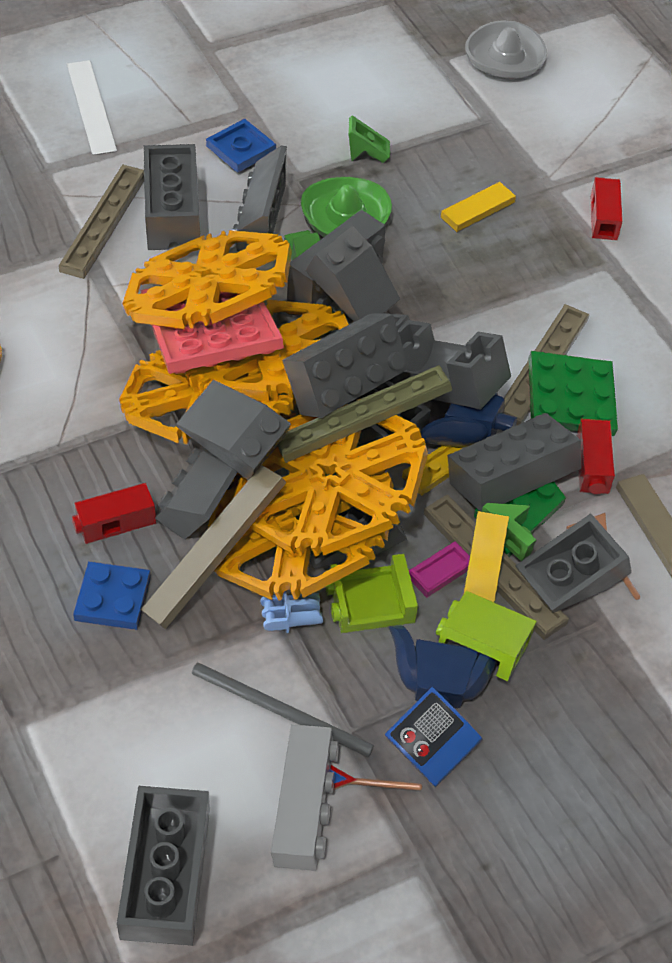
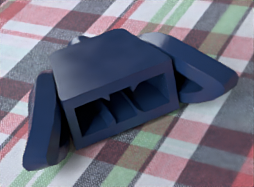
[421,393,517,448]
[388,625,498,708]

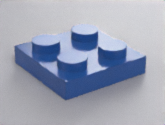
[206,119,276,173]
[73,561,151,630]

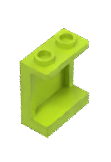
[325,554,418,633]
[436,591,537,681]

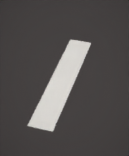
[67,60,117,155]

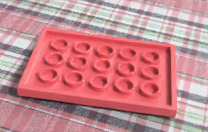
[140,288,284,374]

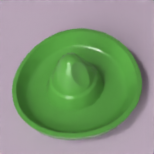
[301,177,392,237]

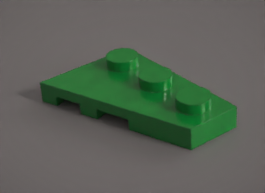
[474,481,566,557]

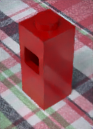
[590,177,623,240]
[577,419,615,494]
[71,483,156,544]

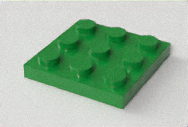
[528,351,618,436]

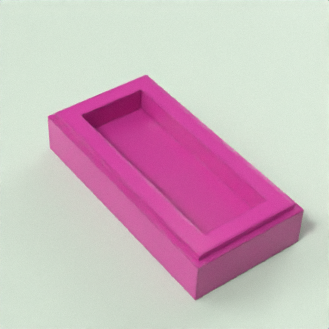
[409,541,470,598]

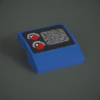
[385,687,483,787]

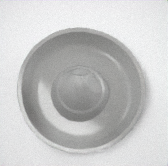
[465,20,547,78]

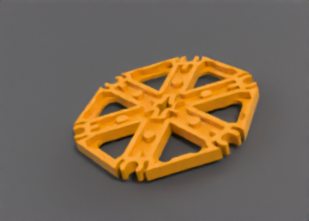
[122,230,292,329]
[185,300,349,402]
[119,350,296,444]
[234,399,428,556]
[208,448,394,601]

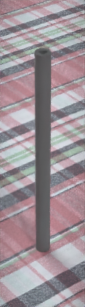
[192,662,374,757]

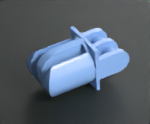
[260,591,323,633]

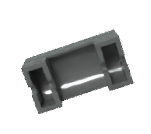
[143,144,200,250]
[390,320,511,409]

